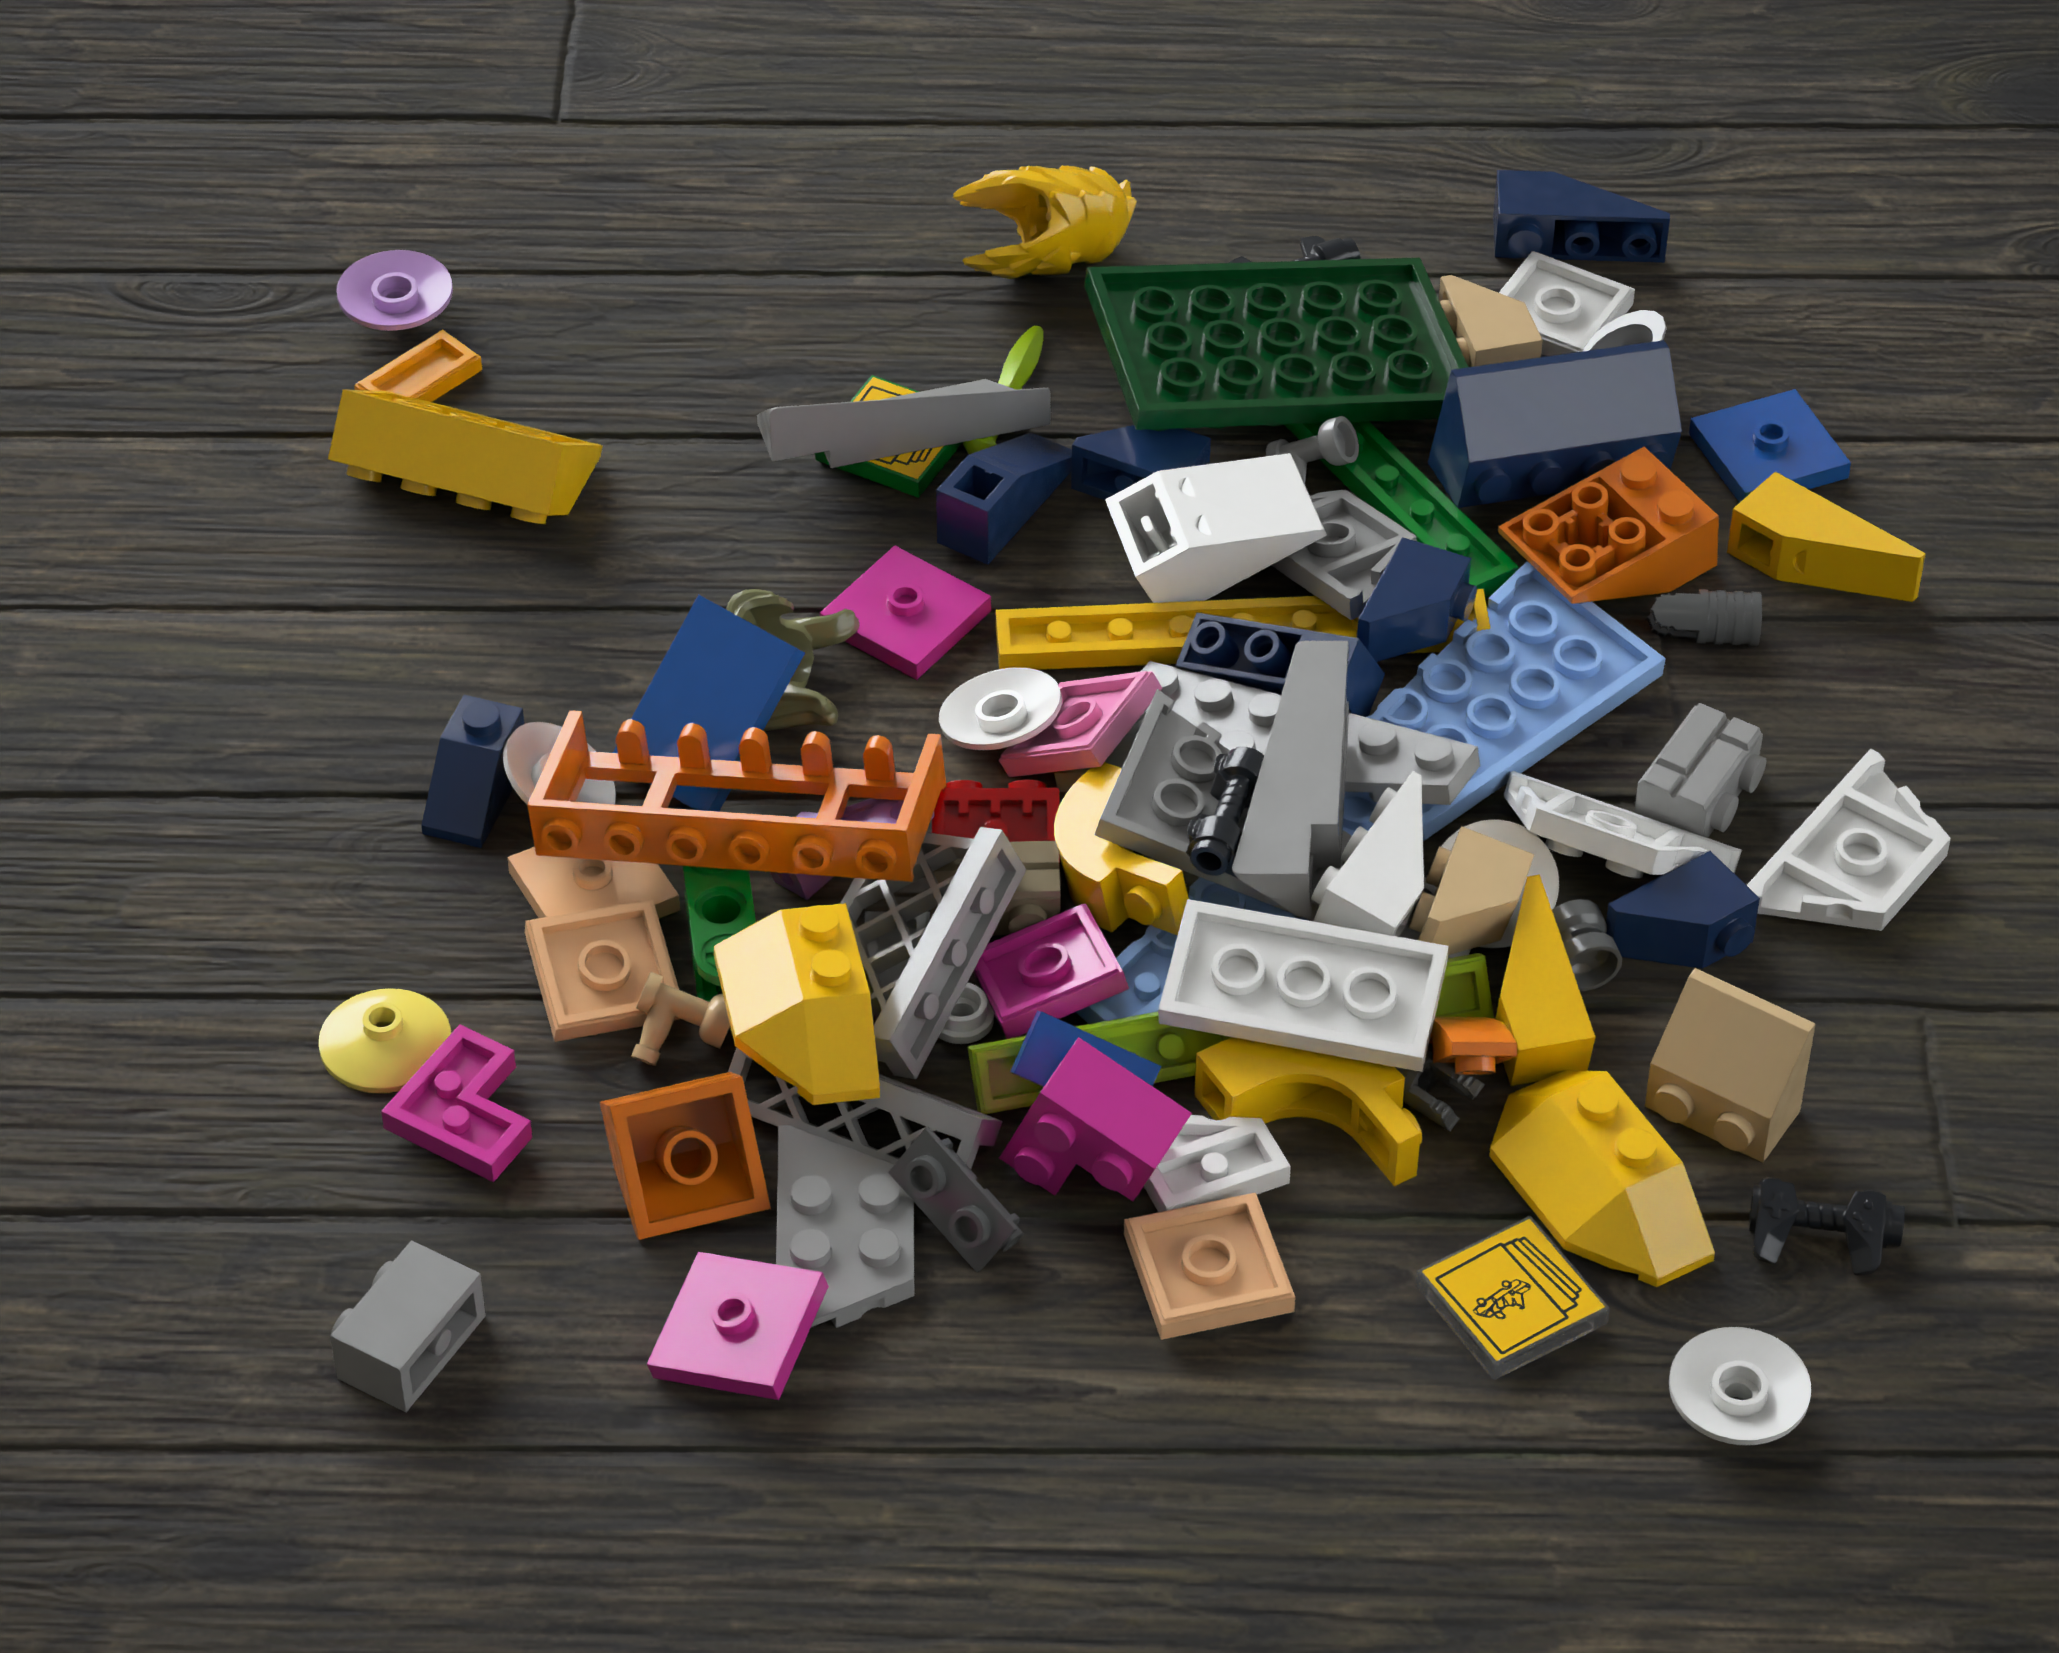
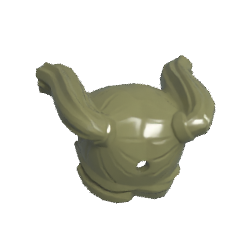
[726,589,860,731]

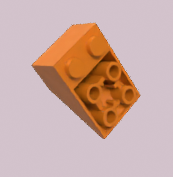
[1498,447,1719,604]

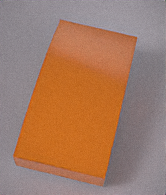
[1429,1016,1517,1075]

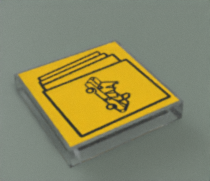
[1416,1216,1610,1380]

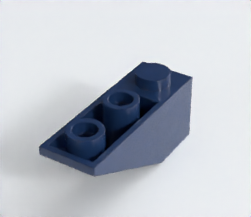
[1493,170,1670,263]
[936,433,1072,564]
[1175,612,1385,717]

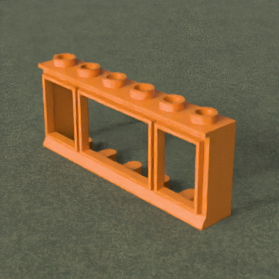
[527,711,946,882]

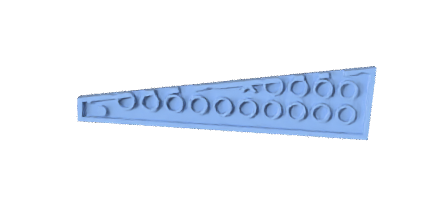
[1076,561,1666,1024]

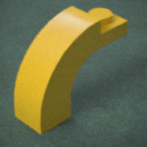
[1054,762,1189,936]
[1195,1037,1422,1187]

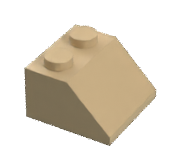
[1645,968,1815,1163]

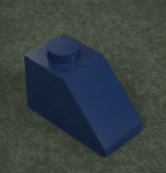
[1071,425,1211,500]
[1357,537,1477,662]
[421,695,524,848]
[1606,851,1760,969]

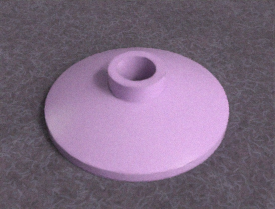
[337,250,453,331]

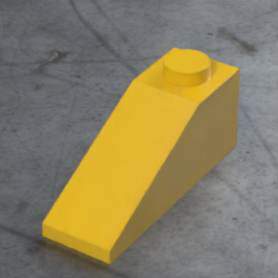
[1495,874,1595,1086]

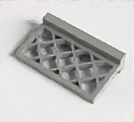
[840,827,1027,1079]

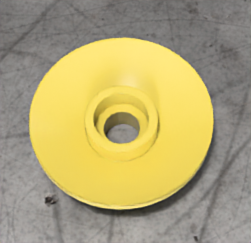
[319,989,451,1094]

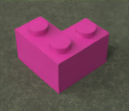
[999,1037,1192,1201]

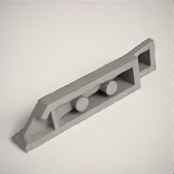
[757,379,1051,468]
[1232,641,1349,917]

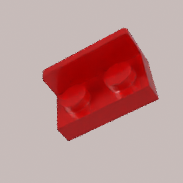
[932,780,1060,869]

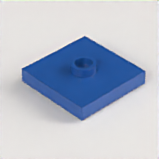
[1689,389,1851,503]

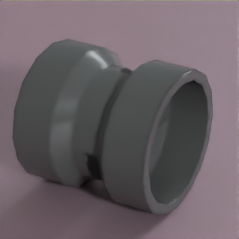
[1552,899,1623,991]

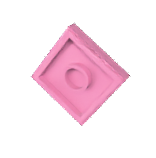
[999,671,1163,777]

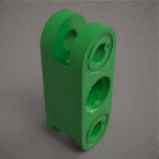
[683,866,756,1002]

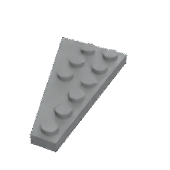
[1054,661,1480,805]
[1094,689,1471,958]

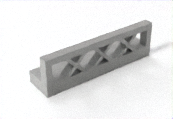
[728,1048,1002,1170]

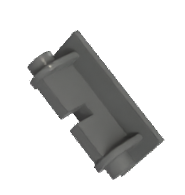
[888,1127,1024,1273]

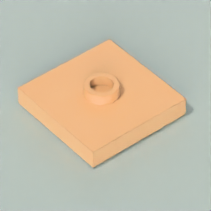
[508,847,680,918]
[525,899,679,1042]
[1124,1192,1295,1340]

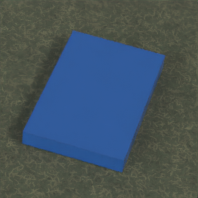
[613,594,805,812]

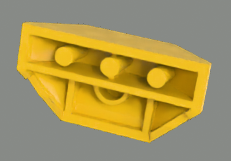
[714,903,880,1105]
[1489,1070,1715,1287]

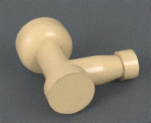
[631,972,730,1066]

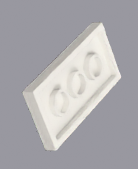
[1158,899,1449,1072]

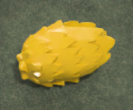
[953,165,1137,279]

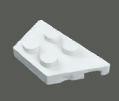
[1747,749,1951,931]
[1504,771,1742,878]

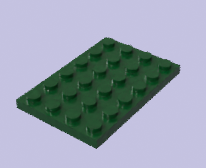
[1084,257,1468,431]

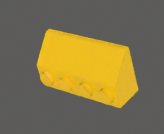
[328,390,603,524]

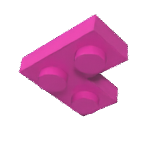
[381,1024,532,1182]

